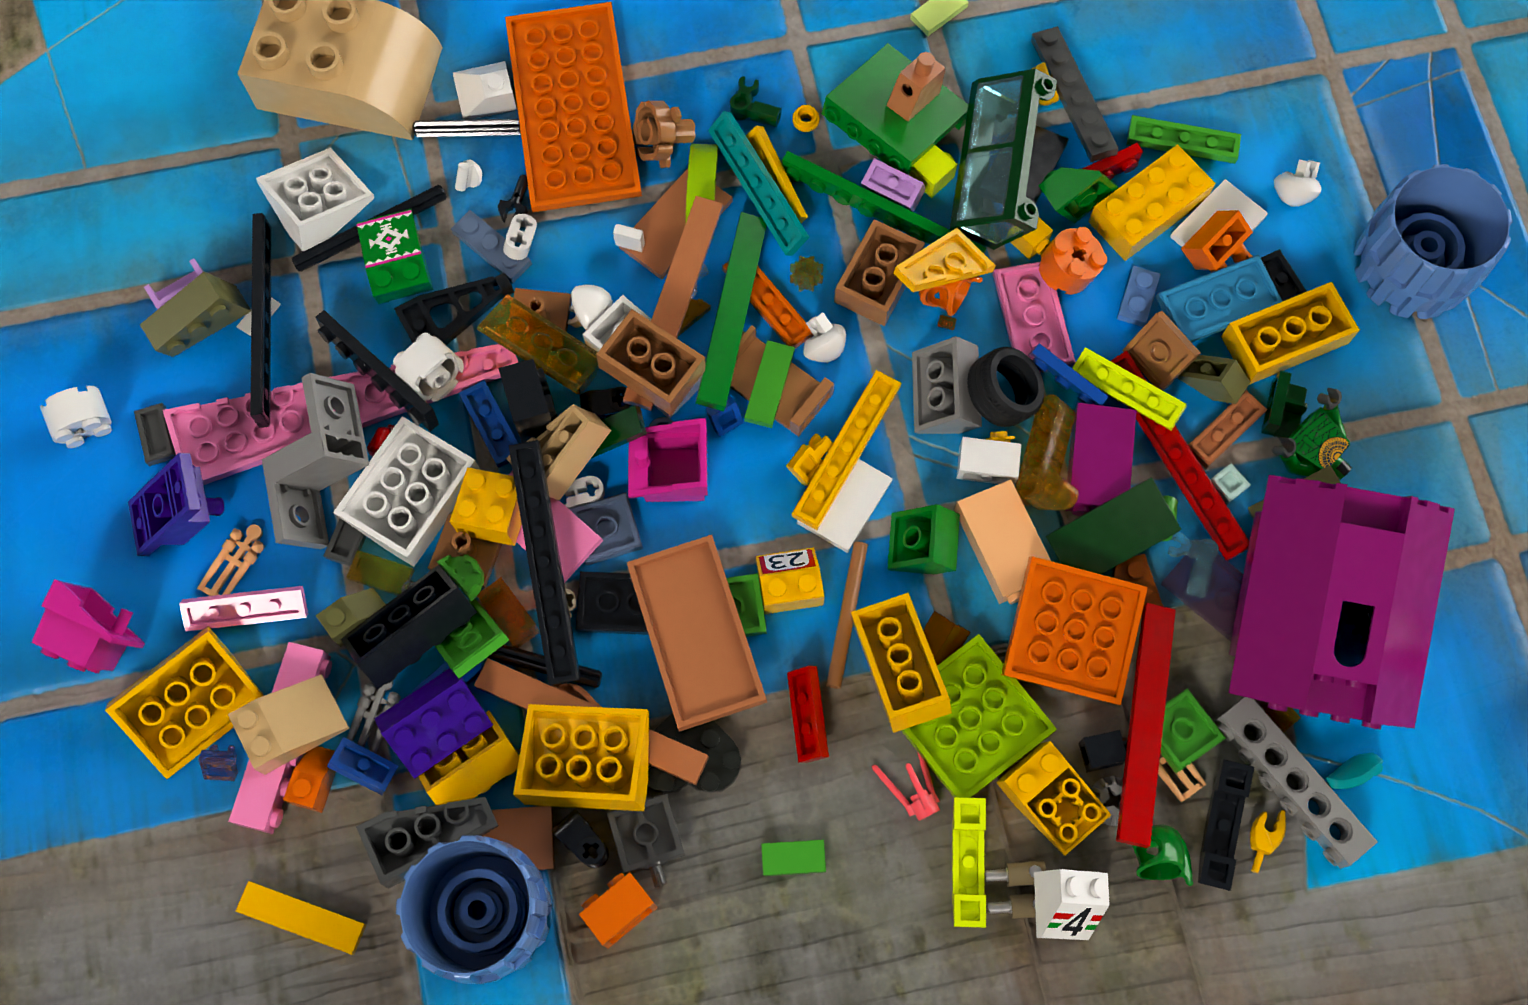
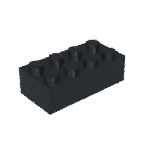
[340,564,477,689]

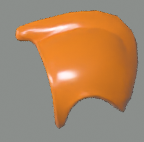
[919,276,983,317]

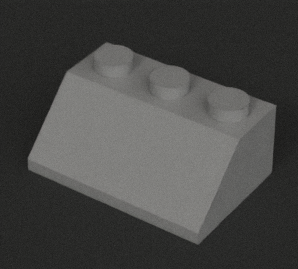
[912,336,982,434]

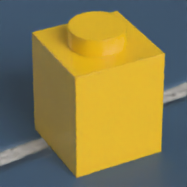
[1006,217,1053,260]

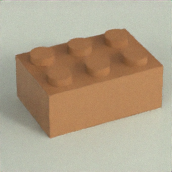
[834,219,925,326]
[596,309,705,415]

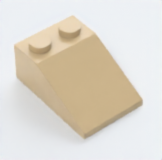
[228,674,350,775]

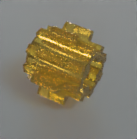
[790,256,823,292]

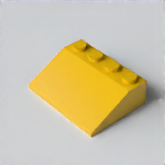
[105,626,264,779]
[513,704,649,811]

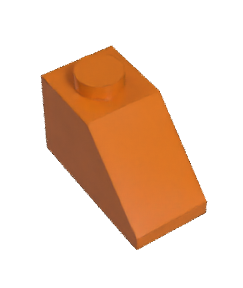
[283,746,336,813]

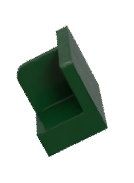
[1261,371,1308,438]

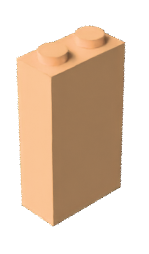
[954,479,1051,604]

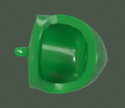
[1132,824,1193,886]

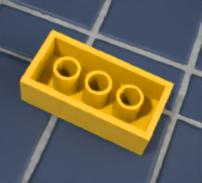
[1088,144,1216,261]
[1221,282,1360,385]
[851,593,952,733]

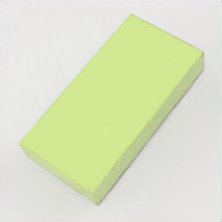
[910,0,969,36]

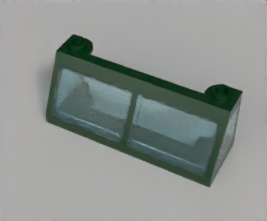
[949,68,1057,250]

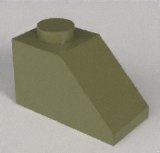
[1177,355,1250,404]
[315,587,386,647]

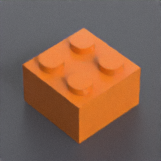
[579,872,658,949]

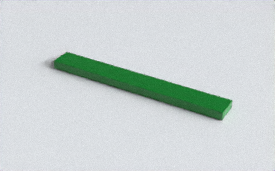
[695,212,767,412]

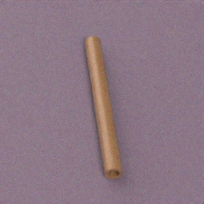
[826,541,868,689]

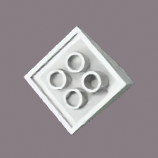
[256,148,374,251]

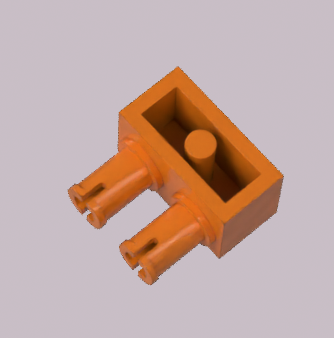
[1181,210,1253,273]

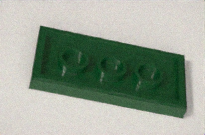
[1045,477,1182,574]

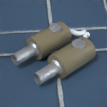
[985,860,1048,919]

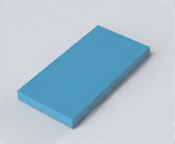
[1156,255,1283,343]

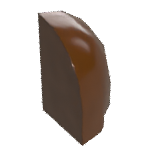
[923,611,971,665]

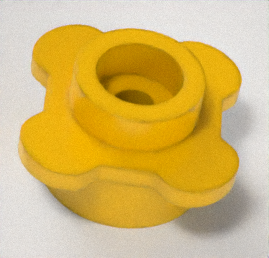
[986,431,1015,442]

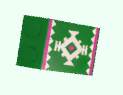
[356,209,434,304]

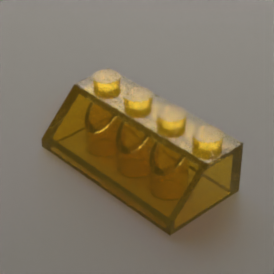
[477,294,599,395]

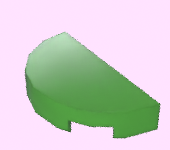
[437,554,484,601]

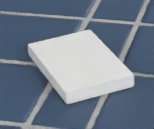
[1170,179,1268,247]
[797,459,893,553]

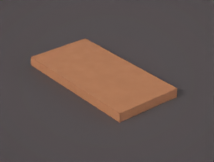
[626,535,767,732]

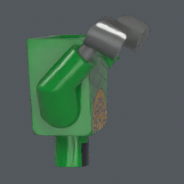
[1272,388,1352,480]

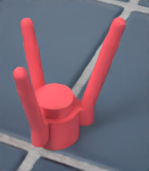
[872,753,940,821]

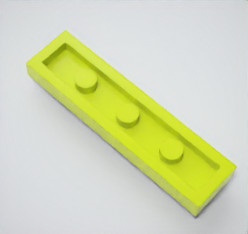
[1072,347,1187,431]

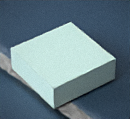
[1210,463,1251,505]

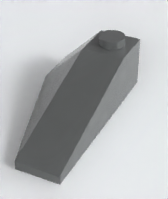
[356,797,499,889]

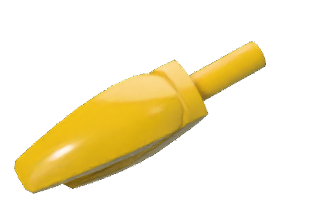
[1250,810,1286,873]

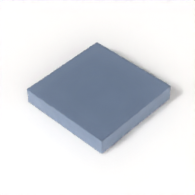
[570,492,643,566]

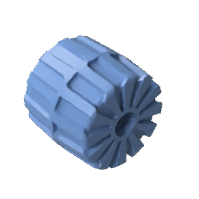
[1354,164,1513,319]
[396,835,552,984]

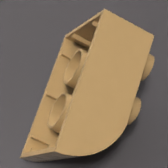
[238,0,443,140]

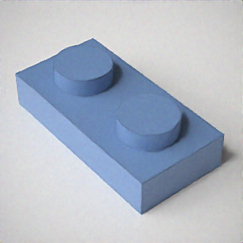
[1117,266,1161,327]

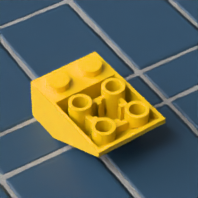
[996,741,1111,856]

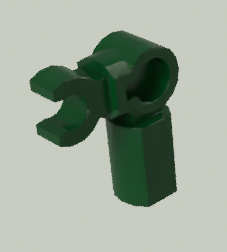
[730,76,782,127]

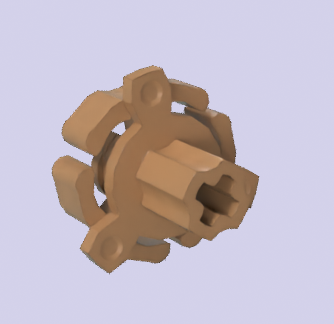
[632,101,696,168]

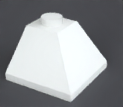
[453,61,517,120]

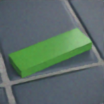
[744,340,795,428]

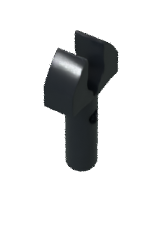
[498,175,528,223]

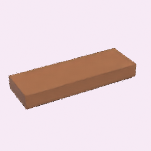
[1188,390,1268,469]

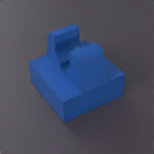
[706,396,744,437]

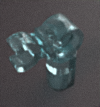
[1168,532,1219,598]

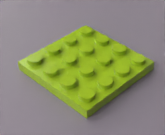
[883,634,1057,798]

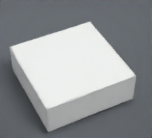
[613,224,645,252]

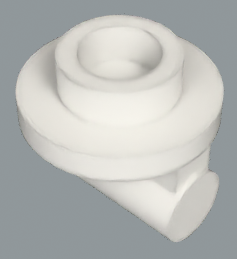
[455,159,482,192]

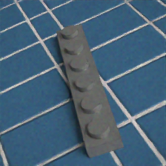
[1031,26,1118,162]

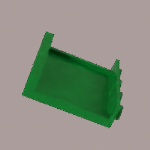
[821,43,969,175]

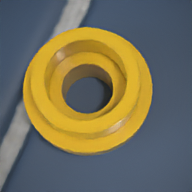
[792,105,820,132]

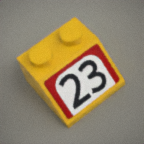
[755,547,825,614]

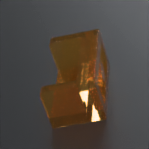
[477,577,540,648]

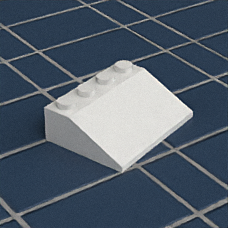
[333,416,480,567]

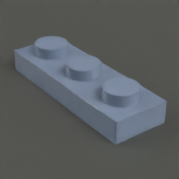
[451,210,532,283]

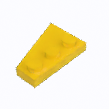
[894,228,996,292]

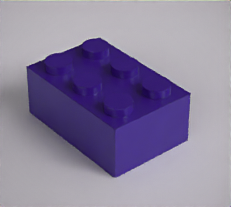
[374,668,493,779]

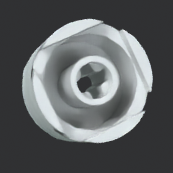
[393,333,464,402]
[40,386,112,448]

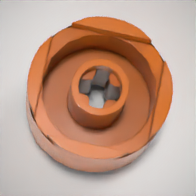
[1039,227,1107,295]

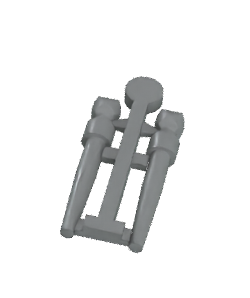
[347,681,401,754]

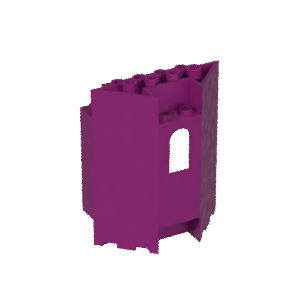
[1228,475,1455,730]

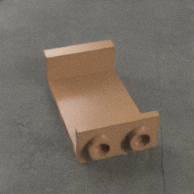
[730,325,834,437]

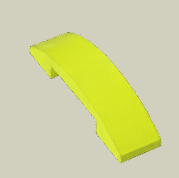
[952,797,986,928]

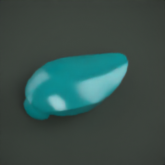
[1326,753,1383,789]

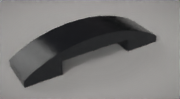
[1198,759,1255,891]

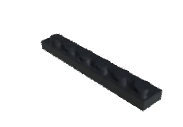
[315,310,439,431]

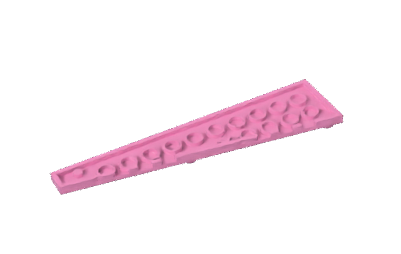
[162,341,519,486]

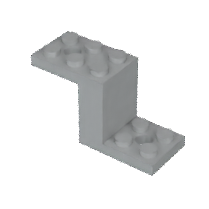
[262,373,369,549]

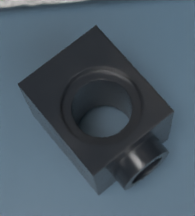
[1079,730,1127,773]

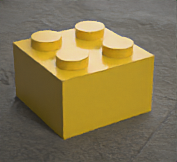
[449,467,522,546]

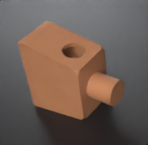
[887,52,945,122]

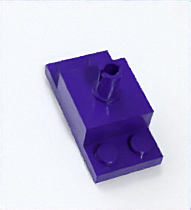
[128,453,224,556]

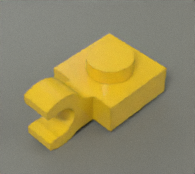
[786,434,833,486]

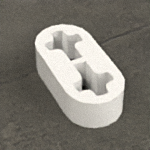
[503,214,537,260]
[564,476,605,510]

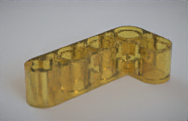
[1016,394,1079,510]

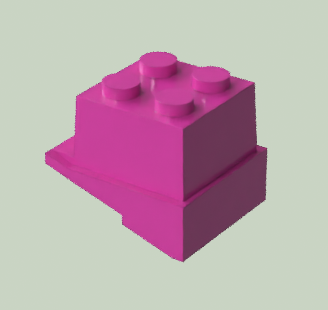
[628,418,708,502]
[31,579,145,674]

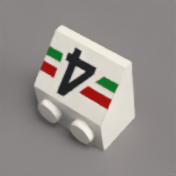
[1034,869,1109,940]

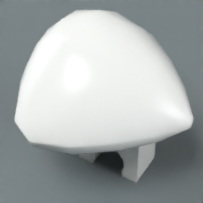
[1274,159,1321,207]
[568,284,613,330]
[803,313,846,363]

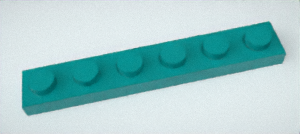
[708,111,809,256]

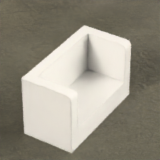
[956,437,1021,486]

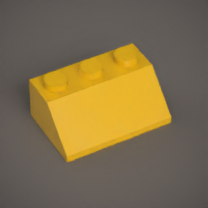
[418,710,520,805]

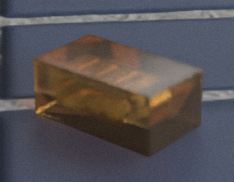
[938,315,957,330]

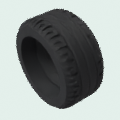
[967,347,1045,427]

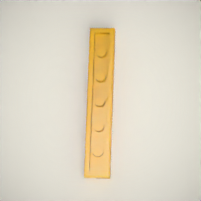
[792,370,902,530]

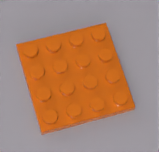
[1001,556,1148,705]

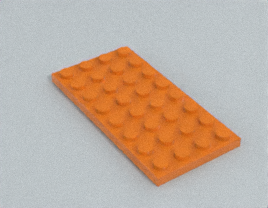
[505,2,642,213]

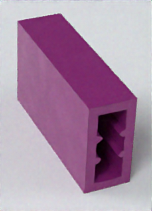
[1064,403,1136,516]

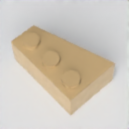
[506,404,611,501]

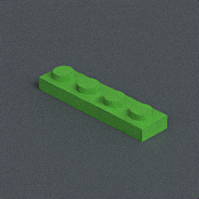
[1126,115,1241,164]

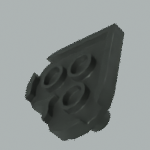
[648,713,741,793]

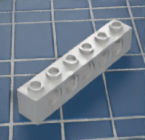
[1214,697,1378,869]

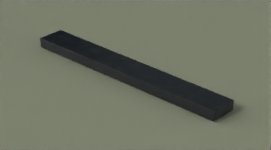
[250,213,272,428]
[508,440,581,685]

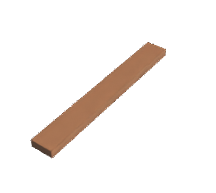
[623,196,723,411]
[474,658,709,785]

